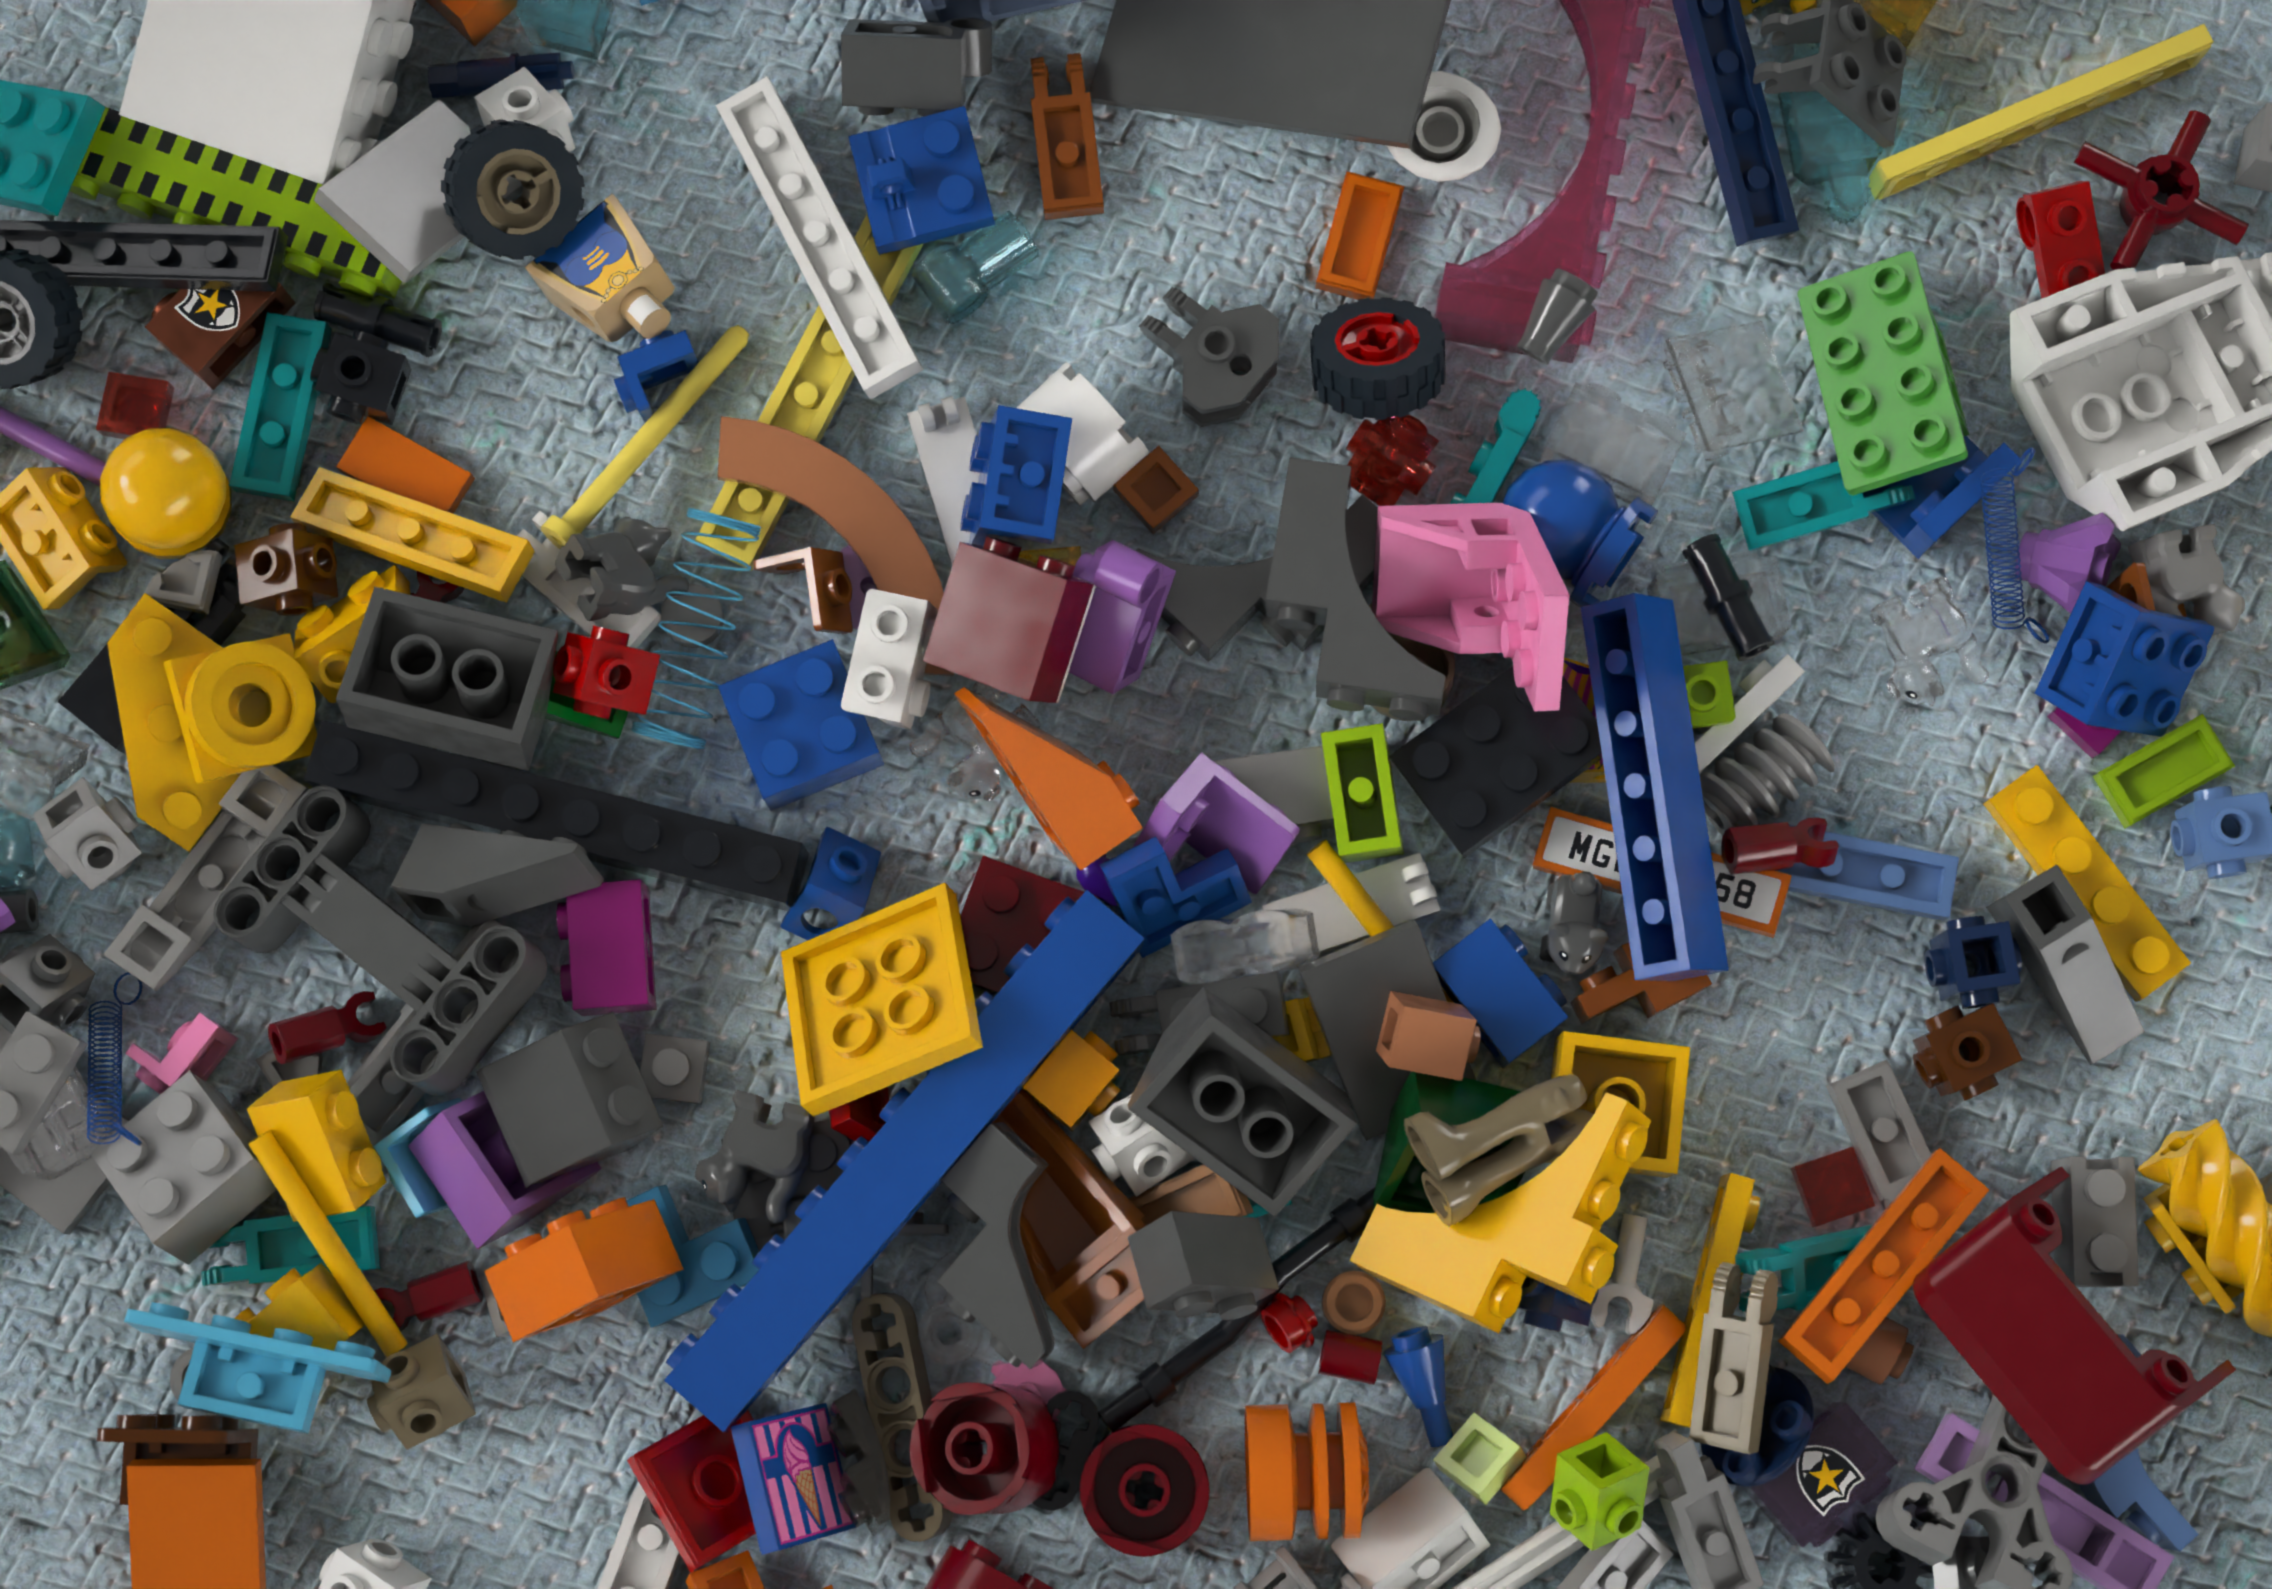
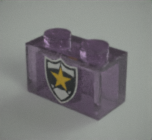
[1742,1402,1898,1548]

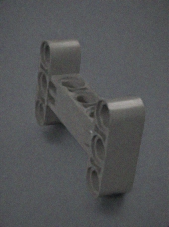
[213,786,548,1096]

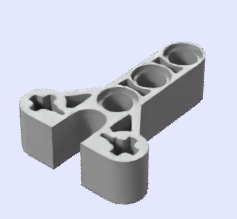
[1875,1395,2073,1589]

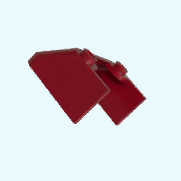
[1913,1166,2237,1485]

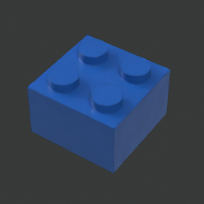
[718,639,885,811]

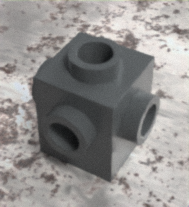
[0,934,95,1034]

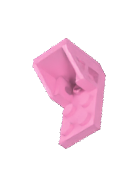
[1372,503,1570,711]

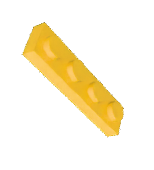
[290,467,535,603]
[1983,765,2191,1002]
[1659,1173,1760,1428]

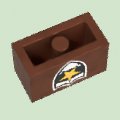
[145,282,296,390]

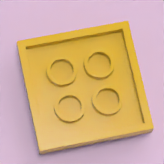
[781,883,983,1117]

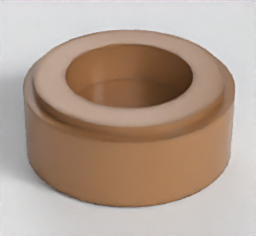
[1321,1271,1386,1335]

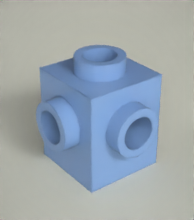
[2170,786,2272,879]

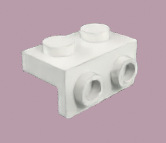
[841,589,938,730]

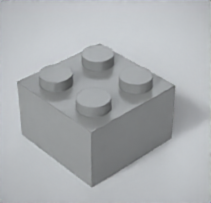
[90,1070,277,1265]

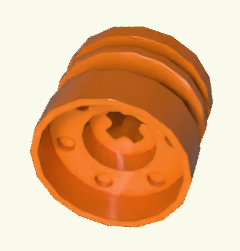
[1245,1402,1369,1541]

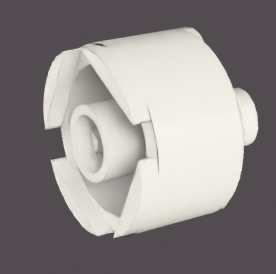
[1017,362,1149,506]

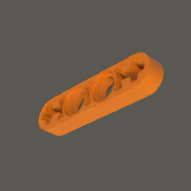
[1500,1304,1687,1511]

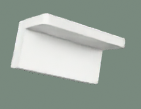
[1331,1468,1491,1589]

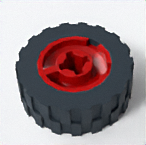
[1310,297,1446,420]

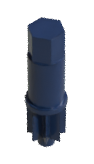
[428,52,575,98]

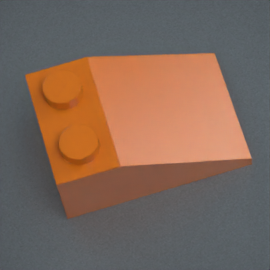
[954,687,1143,871]

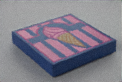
[731,1403,857,1555]

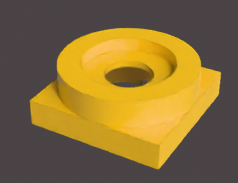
[164,633,317,784]

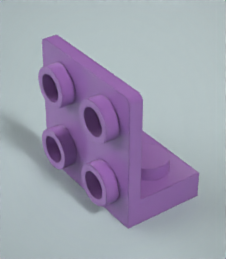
[1132,752,1300,894]

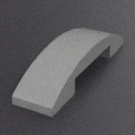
[103,765,308,991]

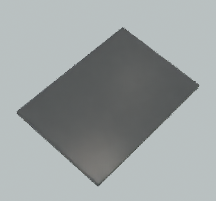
[1089,0,1451,149]

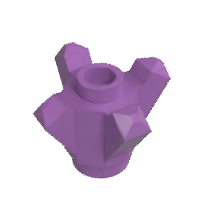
[2015,512,2121,614]

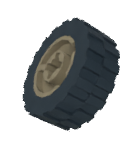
[441,119,585,260]

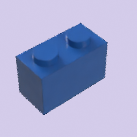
[1433,918,1569,1069]

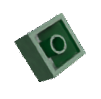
[1373,1071,1526,1213]

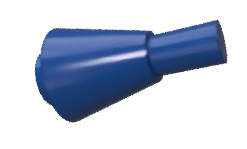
[1383,1326,1454,1447]

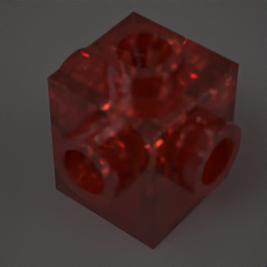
[1346,414,1440,506]

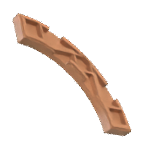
[718,416,954,676]

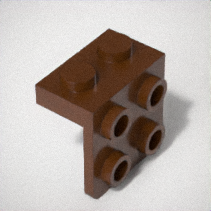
[97,1414,259,1505]

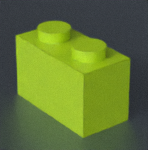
[1321,723,1405,863]

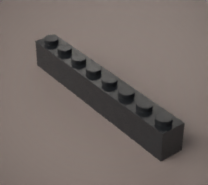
[303,720,809,911]

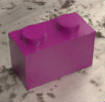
[557,879,657,1016]

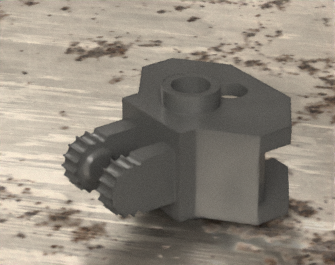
[1139,287,1279,427]

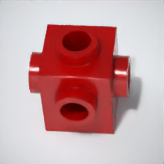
[553,625,660,719]

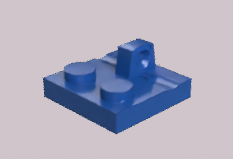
[848,106,996,255]

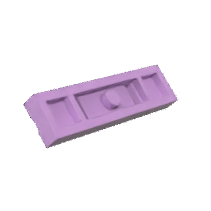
[1914,1413,2174,1589]

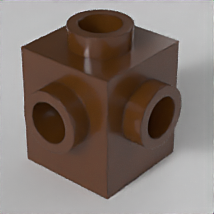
[234,523,338,616]
[1912,1003,2023,1101]

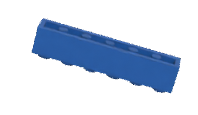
[1580,593,1729,981]

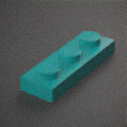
[229,312,332,502]

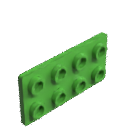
[1797,251,1969,496]

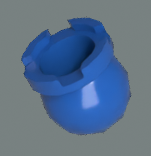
[1502,460,1658,607]

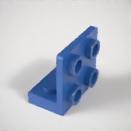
[960,405,1072,546]
[1863,436,2020,559]
[2035,581,2215,737]

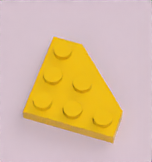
[107,593,270,852]

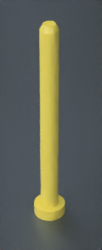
[541,325,749,549]

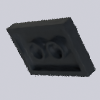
[1389,666,1602,858]

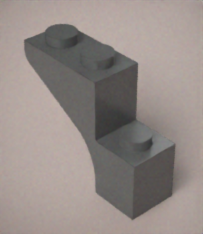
[936,1122,1055,1369]

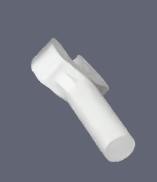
[1590,1214,1653,1335]

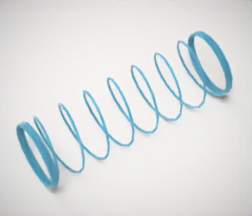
[631,508,761,749]

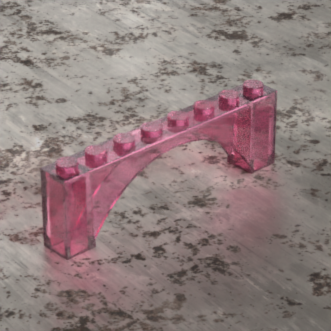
[1434,0,1651,363]

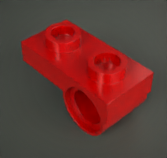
[2016,181,2105,299]

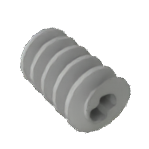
[1700,713,1834,836]

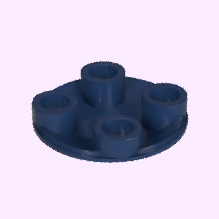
[1701,1364,1814,1487]

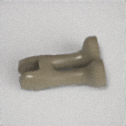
[1404,1074,1593,1227]

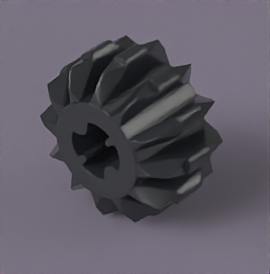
[1824,1511,1934,1589]

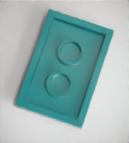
[0,80,106,216]

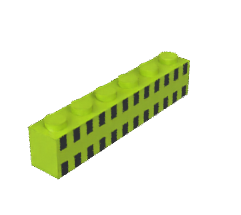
[69,107,402,299]

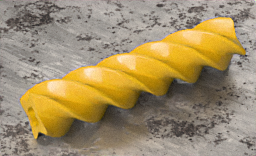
[2137,1119,2272,1338]

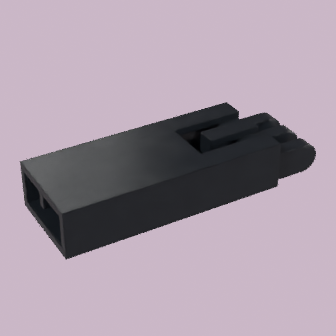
[58,538,246,755]

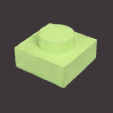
[1433,1412,1527,1505]

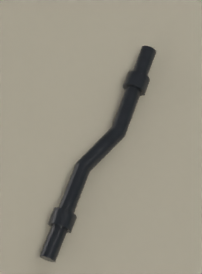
[1098,1186,1376,1433]

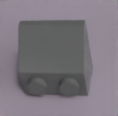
[476,1012,664,1188]

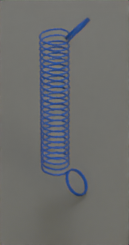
[1980,447,2050,644]
[87,973,143,1146]

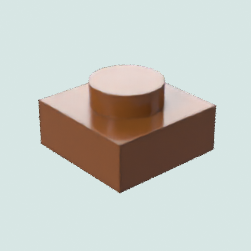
[1113,446,1199,534]

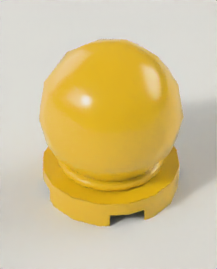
[100,428,232,559]

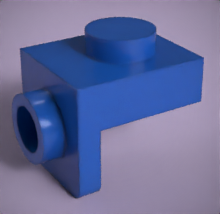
[614,330,699,423]

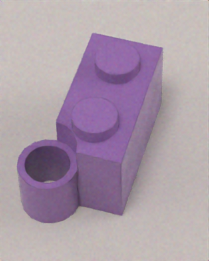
[1069,540,1176,694]

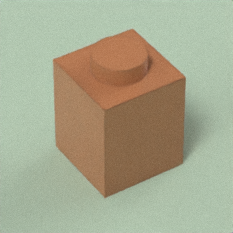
[1376,991,1480,1081]

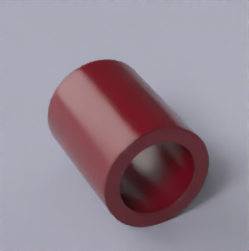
[1318,1330,1383,1385]

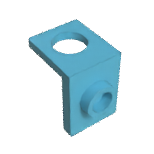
[374,1098,462,1218]

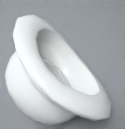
[1386,71,1501,182]

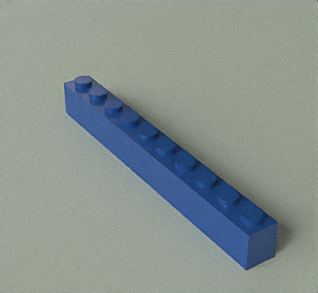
[664,890,1145,1433]

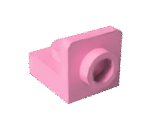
[125,1012,238,1094]

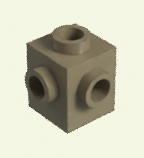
[367,1333,476,1450]

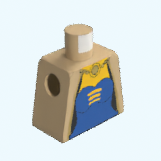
[525,194,675,342]

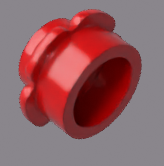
[1261,1293,1318,1353]

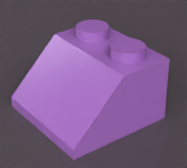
[408,1091,602,1250]

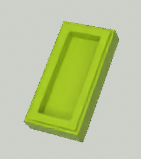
[2093,714,2235,829]

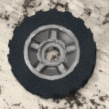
[0,249,83,389]

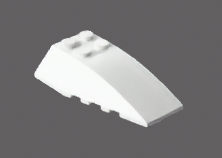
[2010,252,2272,532]

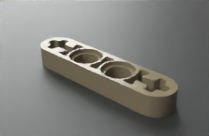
[852,1293,954,1542]

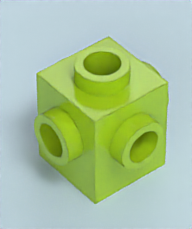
[1550,1432,1650,1551]

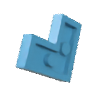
[626,1185,759,1328]

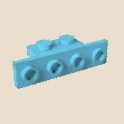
[124,1302,392,1434]

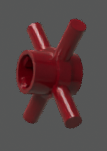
[2073,110,2249,270]

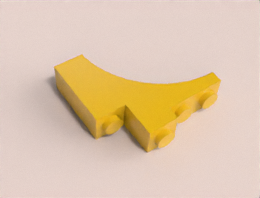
[1349,1092,1651,1334]

